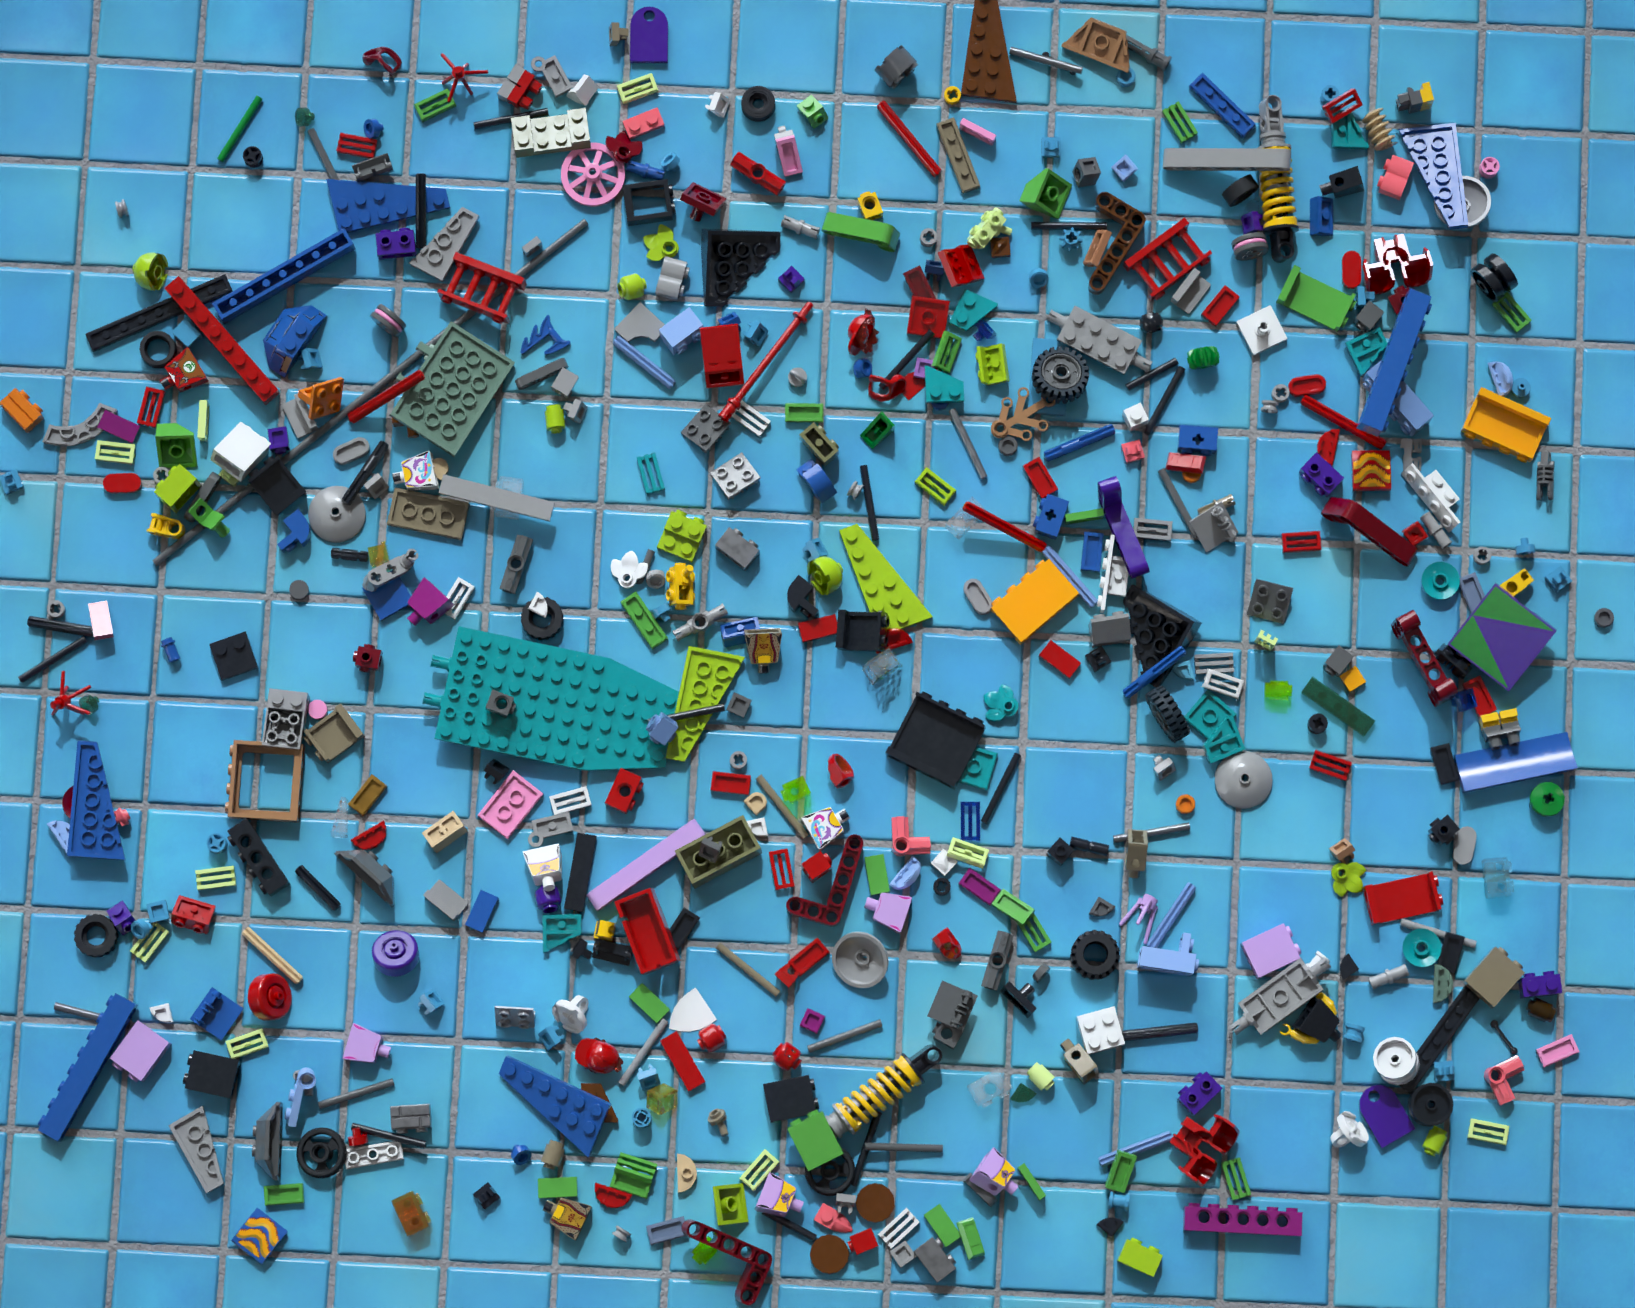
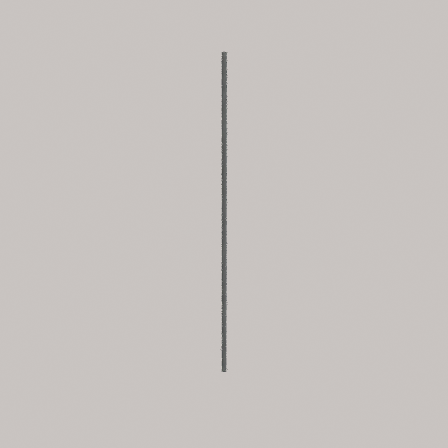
[152,219,589,566]

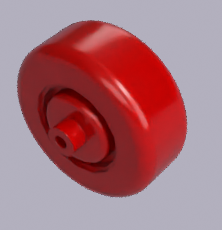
[248,973,292,1021]

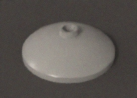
[1434,176,1491,229]
[308,486,366,543]
[1215,751,1273,809]
[832,932,889,988]

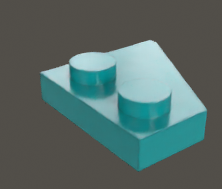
[1331,110,1369,149]
[949,289,998,331]
[1345,327,1388,376]
[924,366,964,403]
[1202,715,1245,763]
[542,914,582,952]

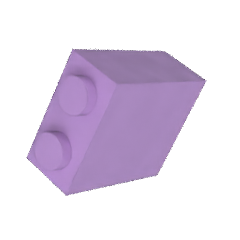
[1240,923,1301,979]
[110,1020,171,1082]

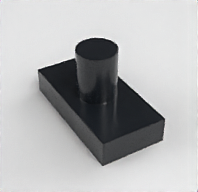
[1000,981,1037,1018]

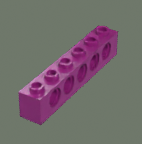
[1183,1203,1303,1236]

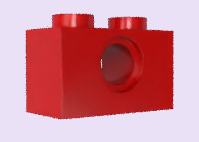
[605,768,644,814]
[801,851,832,883]

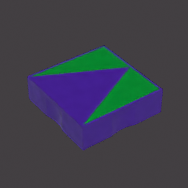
[1448,583,1557,691]

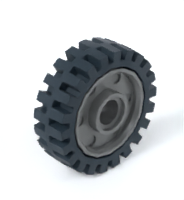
[1031,347,1089,404]
[1145,686,1190,743]

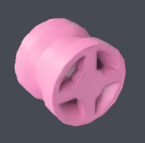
[1479,157,1500,179]

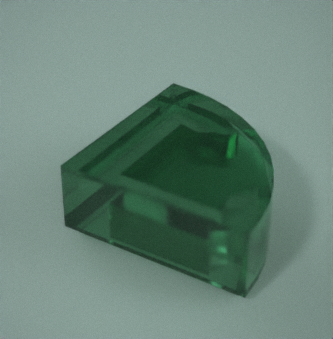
[1010,1083,1037,1102]

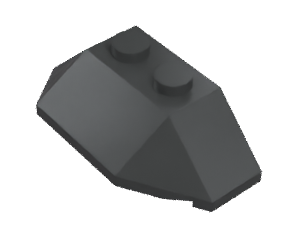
[334,850,395,907]
[252,1102,283,1181]

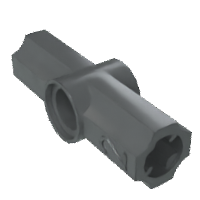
[499,535,533,594]
[981,930,1014,991]

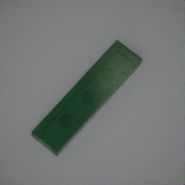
[1301,676,1375,737]

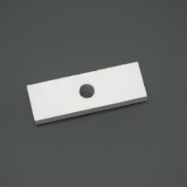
[345,1141,404,1169]

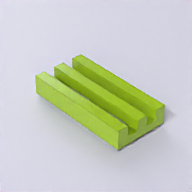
[914,467,956,506]

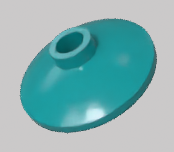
[1421,562,1460,600]
[1402,928,1441,967]

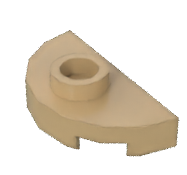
[677,1154,697,1193]

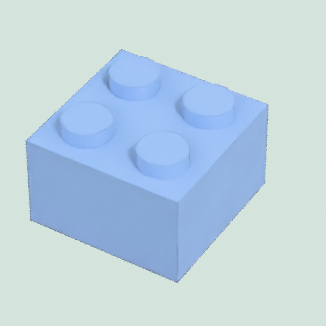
[659,307,703,355]

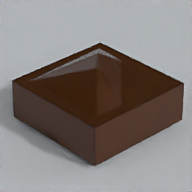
[990,237,1011,258]

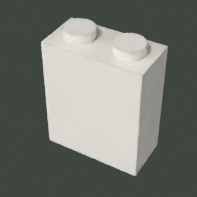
[210,422,271,482]

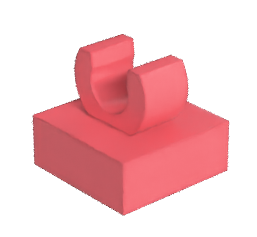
[1121,439,1145,464]

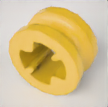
[944,86,961,105]

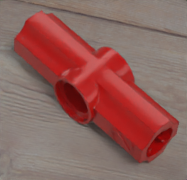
[730,152,786,196]

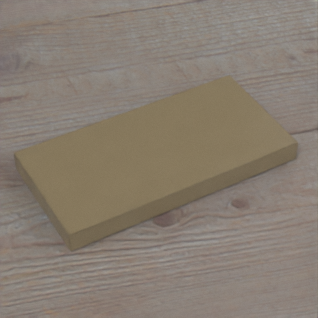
[387,487,470,541]

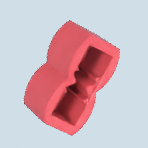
[1377,155,1414,200]

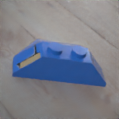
[263,305,327,378]

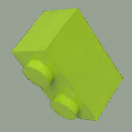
[1117,1237,1163,1277]

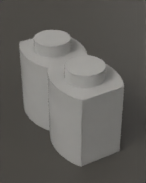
[655,256,690,301]

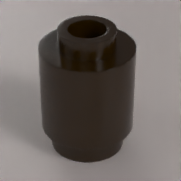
[1526,997,1557,1022]

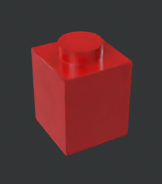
[847,1228,878,1255]

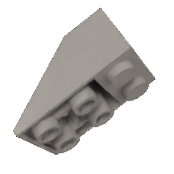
[262,688,310,750]

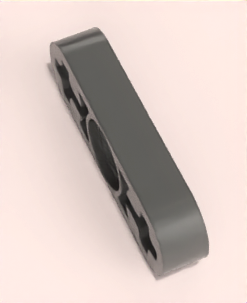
[515,358,569,390]
[184,472,222,523]

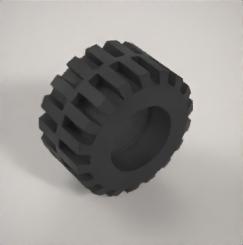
[1070,930,1120,980]

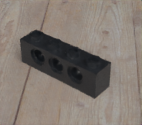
[227,818,290,897]

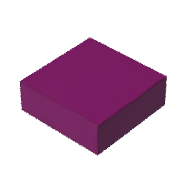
[799,1008,825,1034]

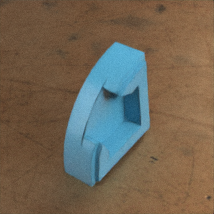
[1172,660,1194,680]

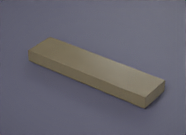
[936,117,980,194]

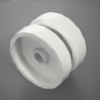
[1373,1037,1420,1085]

